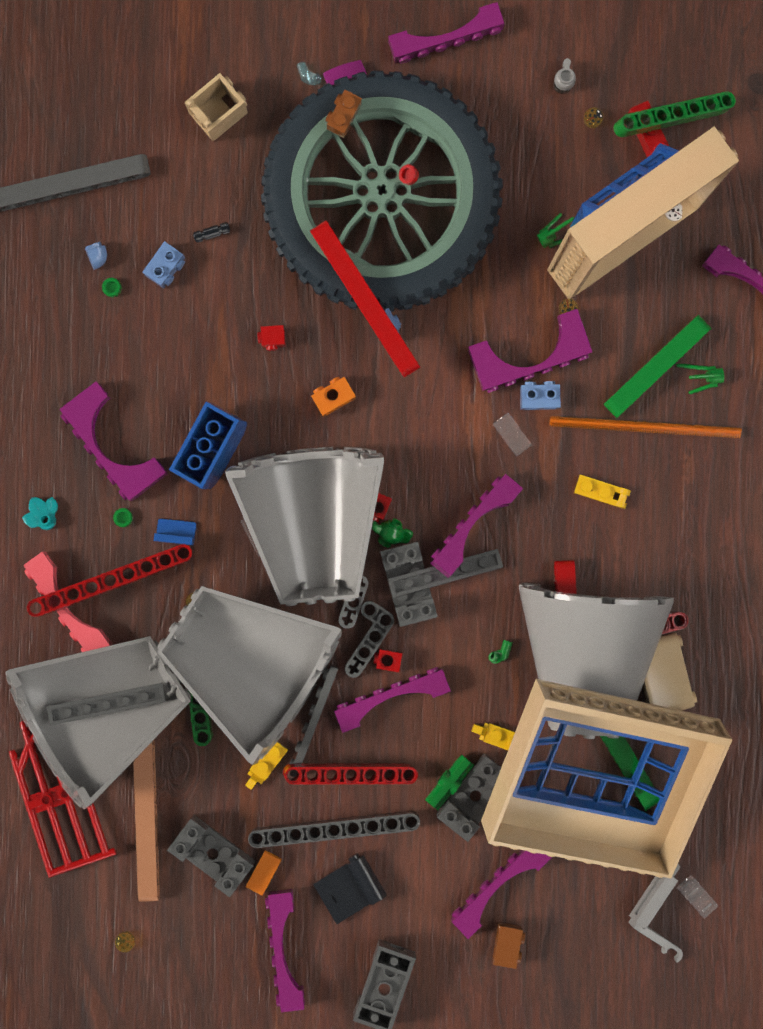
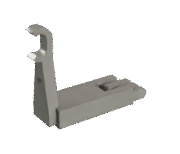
[628,864,683,962]

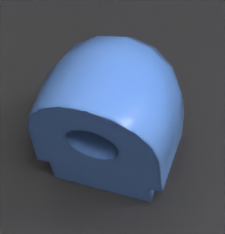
[85,242,107,270]

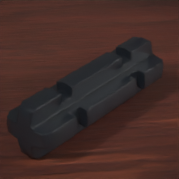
[193,222,230,243]

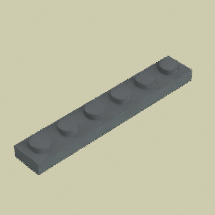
[387,549,503,598]
[290,665,338,777]
[47,682,166,726]

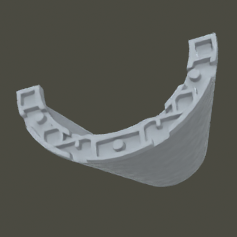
[225,447,384,606]
[519,582,674,739]
[157,586,342,765]
[5,636,191,809]

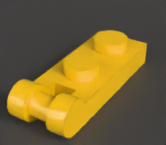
[574,475,631,509]

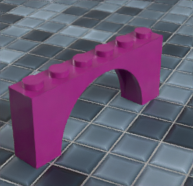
[467,309,592,393]
[60,381,168,501]

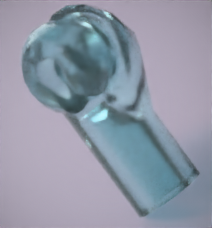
[297,62,321,85]

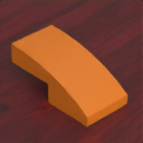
[245,850,282,896]

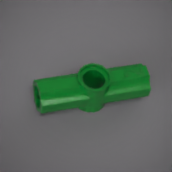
[425,754,474,810]

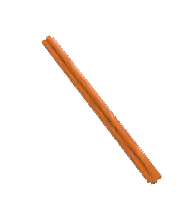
[549,416,742,438]

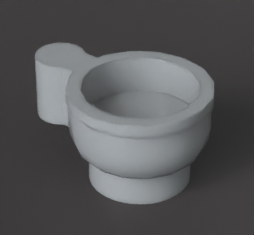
[554,58,576,91]

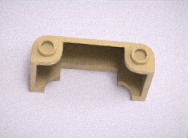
[643,632,697,711]

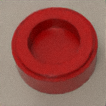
[399,164,419,185]

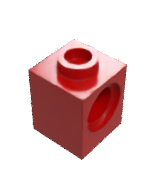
[373,493,392,522]
[373,649,403,672]

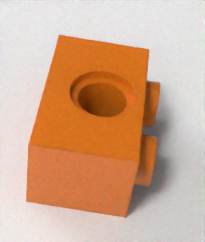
[311,376,356,417]

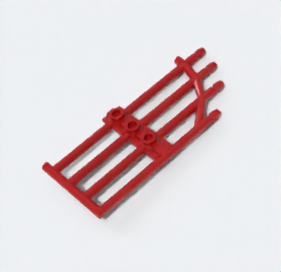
[9,721,117,878]

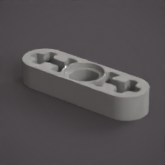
[339,575,368,629]

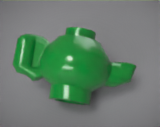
[372,518,413,547]

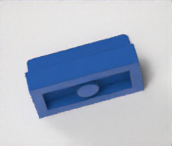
[154,519,196,545]

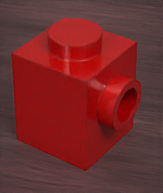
[257,325,286,351]

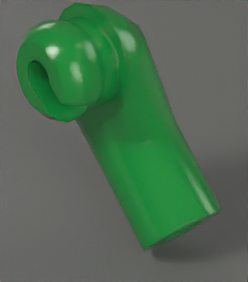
[488,640,513,664]

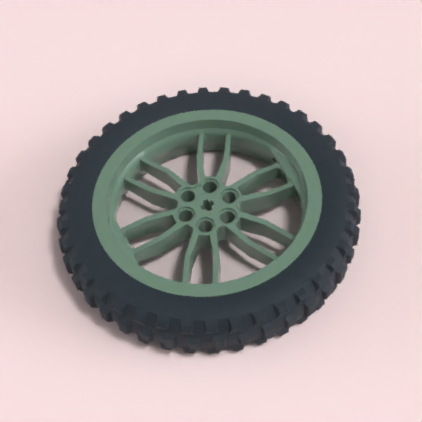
[261,71,503,312]

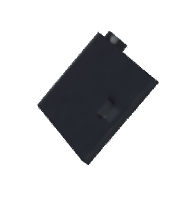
[313,853,387,925]

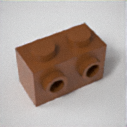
[325,90,362,138]
[492,922,525,969]

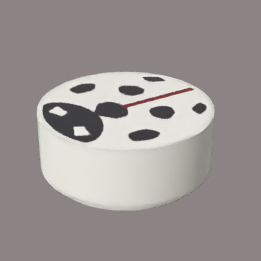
[665,204,682,221]

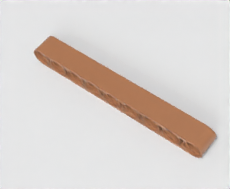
[133,739,160,902]

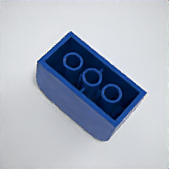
[169,402,247,489]

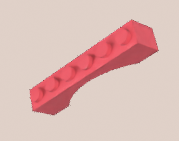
[23,552,113,652]

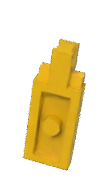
[471,723,515,750]
[245,742,288,789]

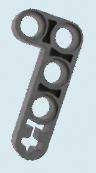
[345,601,394,678]

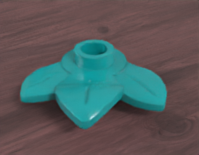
[22,497,58,530]

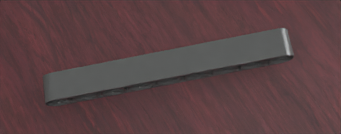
[0,154,151,212]
[248,811,420,848]

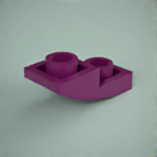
[323,60,367,85]

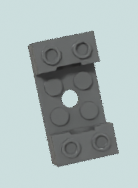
[380,542,438,627]
[436,753,502,842]
[167,815,256,897]
[353,939,416,1029]

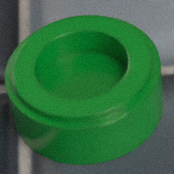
[102,278,122,298]
[113,508,133,527]

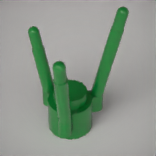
[537,213,574,249]
[676,363,724,394]

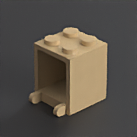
[184,73,248,142]

